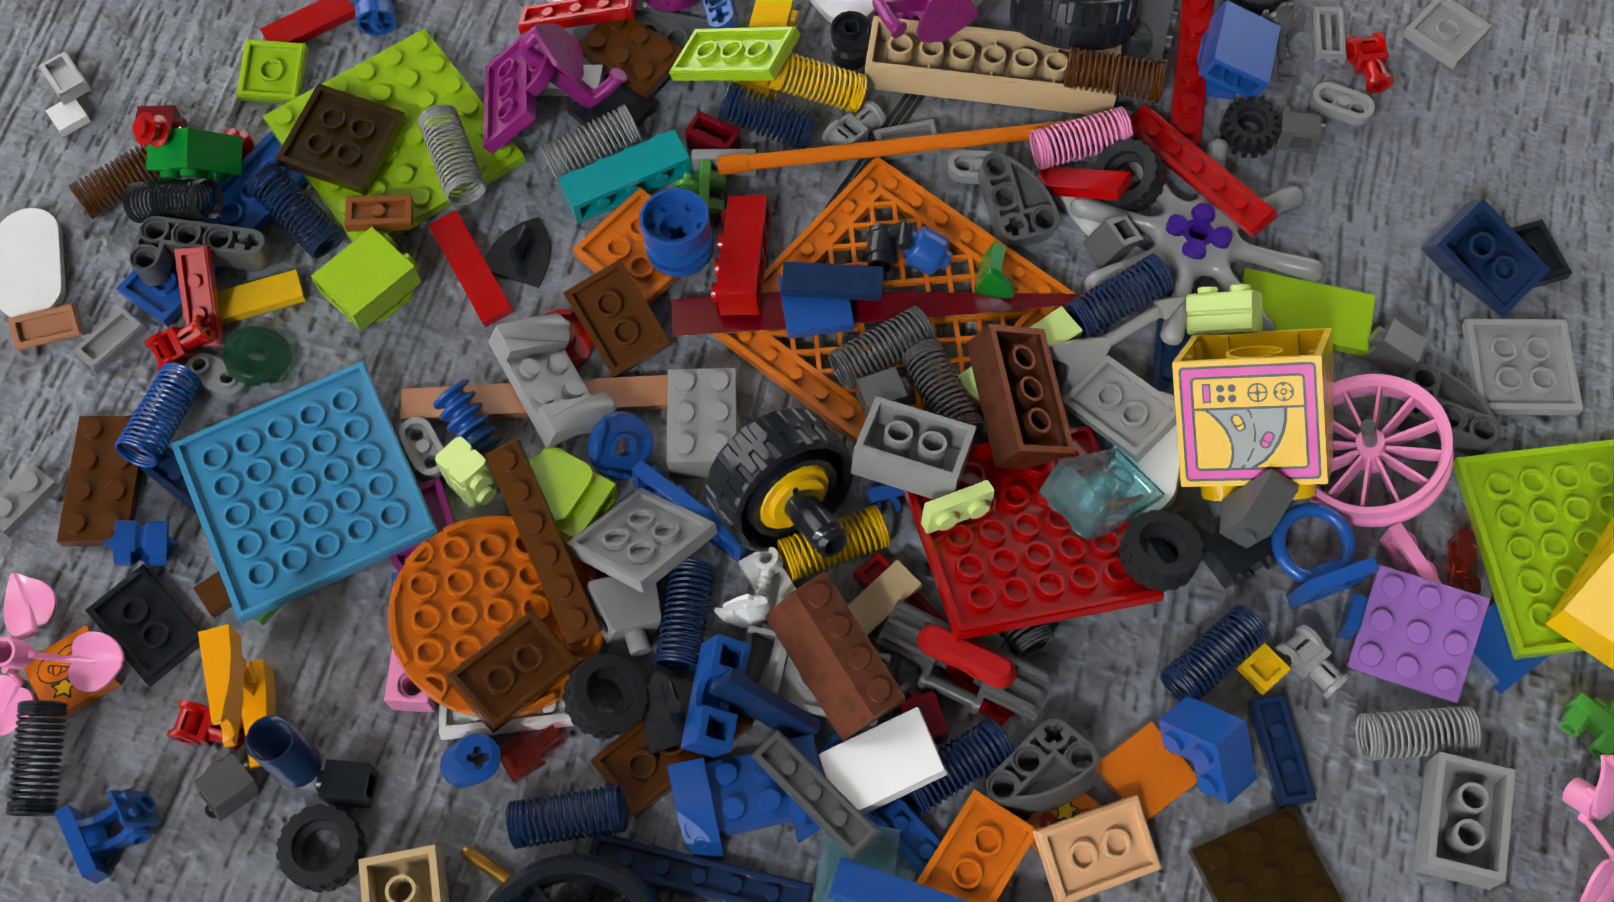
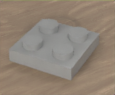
[1402,0,1492,70]

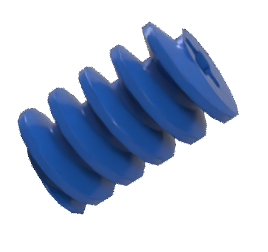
[433,380,502,453]
[440,734,501,788]

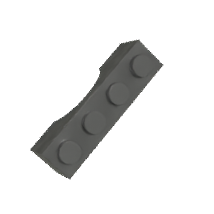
[1114,0,1178,112]

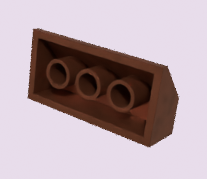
[966,324,1076,469]
[765,571,905,742]

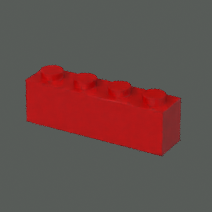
[711,195,771,316]

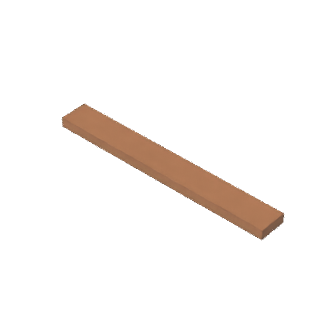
[400,375,668,423]

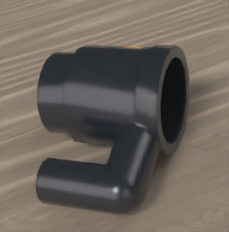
[866,220,912,272]

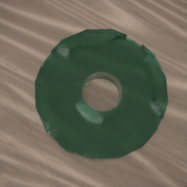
[222,326,292,386]

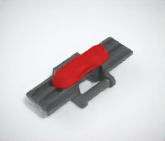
[876,599,1057,722]

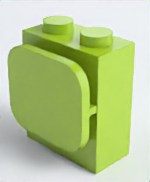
[311,227,421,332]
[530,446,619,541]

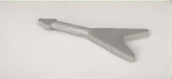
[1048,295,1184,398]

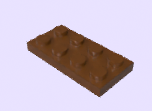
[56,415,148,547]

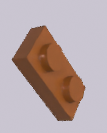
[345,195,414,232]

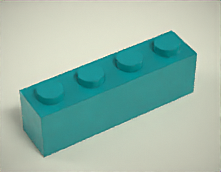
[558,129,692,224]

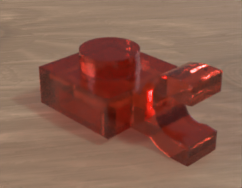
[1447,529,1481,595]
[499,724,566,783]

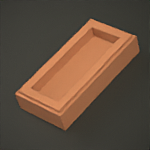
[7,303,85,351]

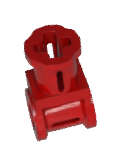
[1346,32,1394,94]
[144,315,216,373]
[166,700,245,750]

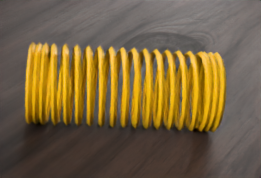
[766,52,867,113]
[777,504,891,581]

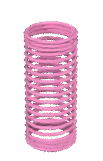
[1030,106,1133,170]

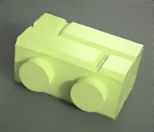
[1186,284,1263,335]
[435,436,498,509]

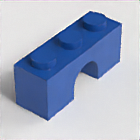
[680,634,751,758]

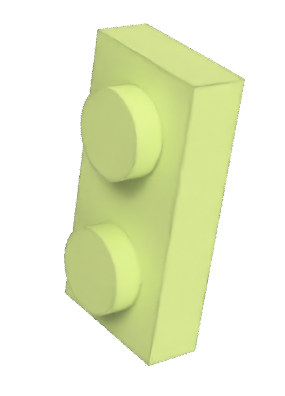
[921,480,995,534]

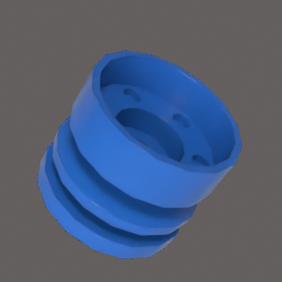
[640,188,714,277]

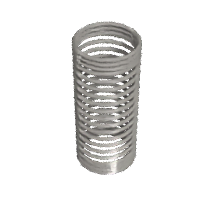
[418,104,487,205]
[540,104,642,182]
[1356,705,1482,761]

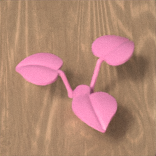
[0,572,125,737]
[1562,755,1614,902]

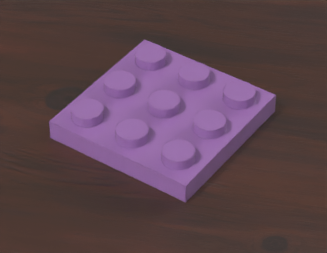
[1346,565,1490,704]

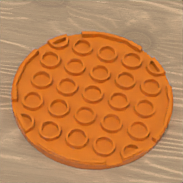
[388,515,604,718]

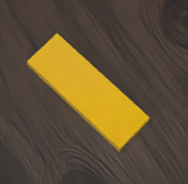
[217,269,306,325]

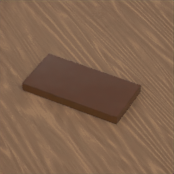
[591,680,752,819]

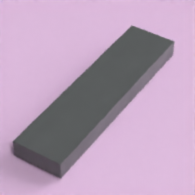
[751,730,882,862]

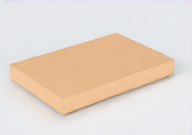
[1032,795,1162,902]

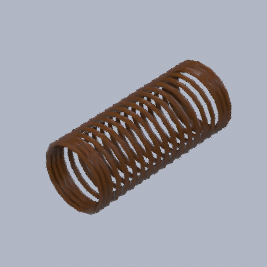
[1064,46,1167,102]
[69,145,163,220]

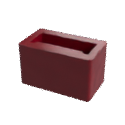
[685,111,741,150]

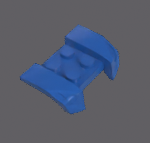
[667,734,822,860]

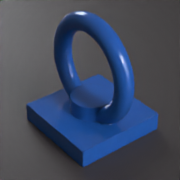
[1271,503,1380,609]

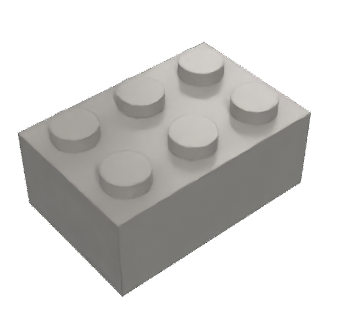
[667,368,738,479]
[851,396,977,499]
[1413,752,1516,890]

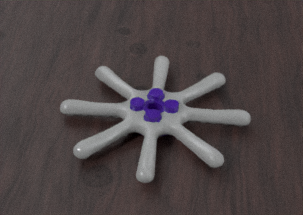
[1070,138,1324,345]

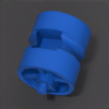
[354,0,397,36]
[103,520,179,566]

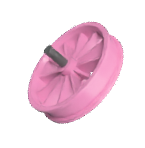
[1308,374,1454,527]

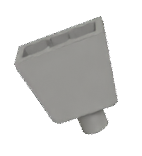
[586,577,661,657]

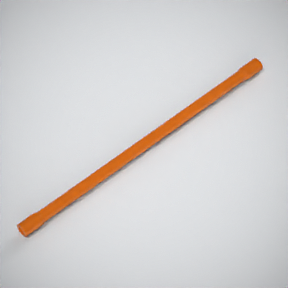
[717,115,1113,175]

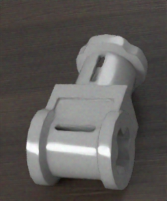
[822,101,886,161]
[1274,624,1351,699]

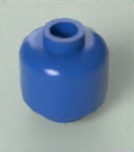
[901,226,953,275]

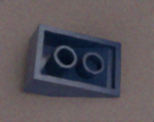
[1421,198,1551,316]

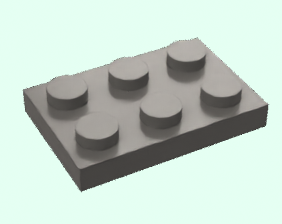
[1062,355,1176,463]

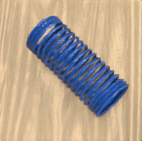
[115,363,203,468]

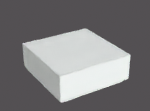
[45,99,91,137]

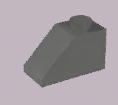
[1219,469,1299,549]

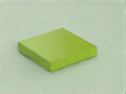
[236,39,309,104]

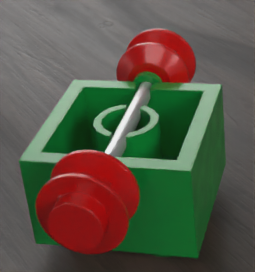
[132,112,254,182]

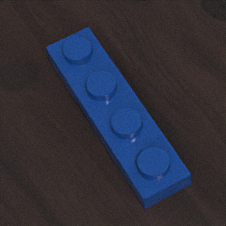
[632,460,748,562]

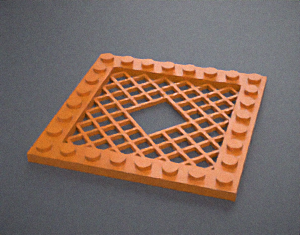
[711,157,1076,444]

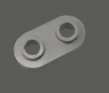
[1310,82,1375,126]
[947,149,1002,184]
[185,353,250,401]
[398,417,443,480]

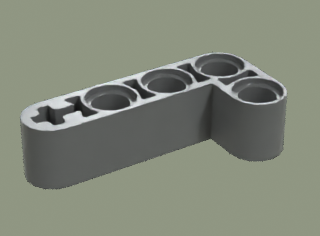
[129,216,274,286]

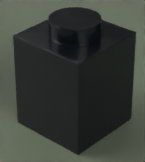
[316,759,379,808]

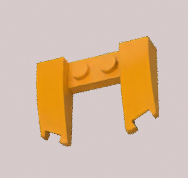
[198,624,276,768]

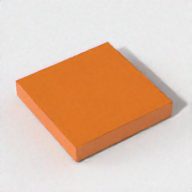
[1100,721,1197,822]

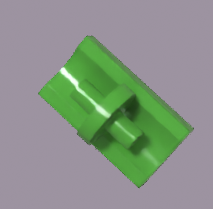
[673,159,726,220]
[1559,692,1614,762]

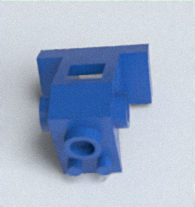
[54,789,162,884]

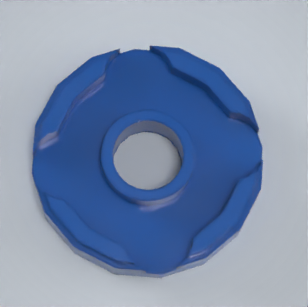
[588,412,653,480]

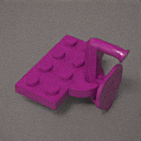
[872,0,979,43]
[483,23,627,154]

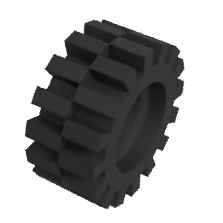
[1219,97,1281,158]

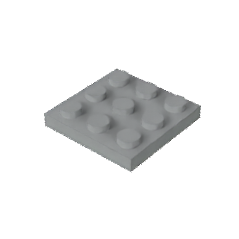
[1462,319,1583,416]
[566,487,717,593]

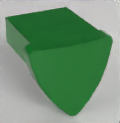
[974,241,1015,298]

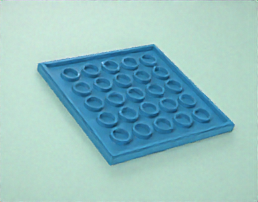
[171,360,439,624]

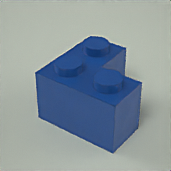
[1158,695,1257,804]

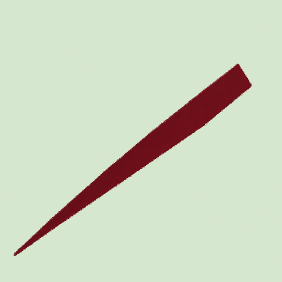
[672,291,1142,336]

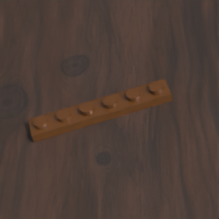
[485,439,604,646]

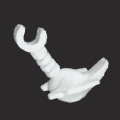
[714,546,783,628]

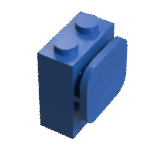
[1197,0,1281,98]

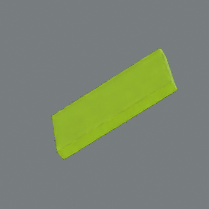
[669,27,800,81]
[1241,268,1376,357]

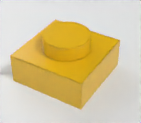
[1237,643,1291,696]

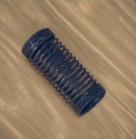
[717,81,819,149]
[247,162,343,259]
[1066,253,1174,338]
[654,558,716,674]
[1160,605,1269,702]
[245,715,321,788]
[905,717,1014,815]
[506,784,627,849]

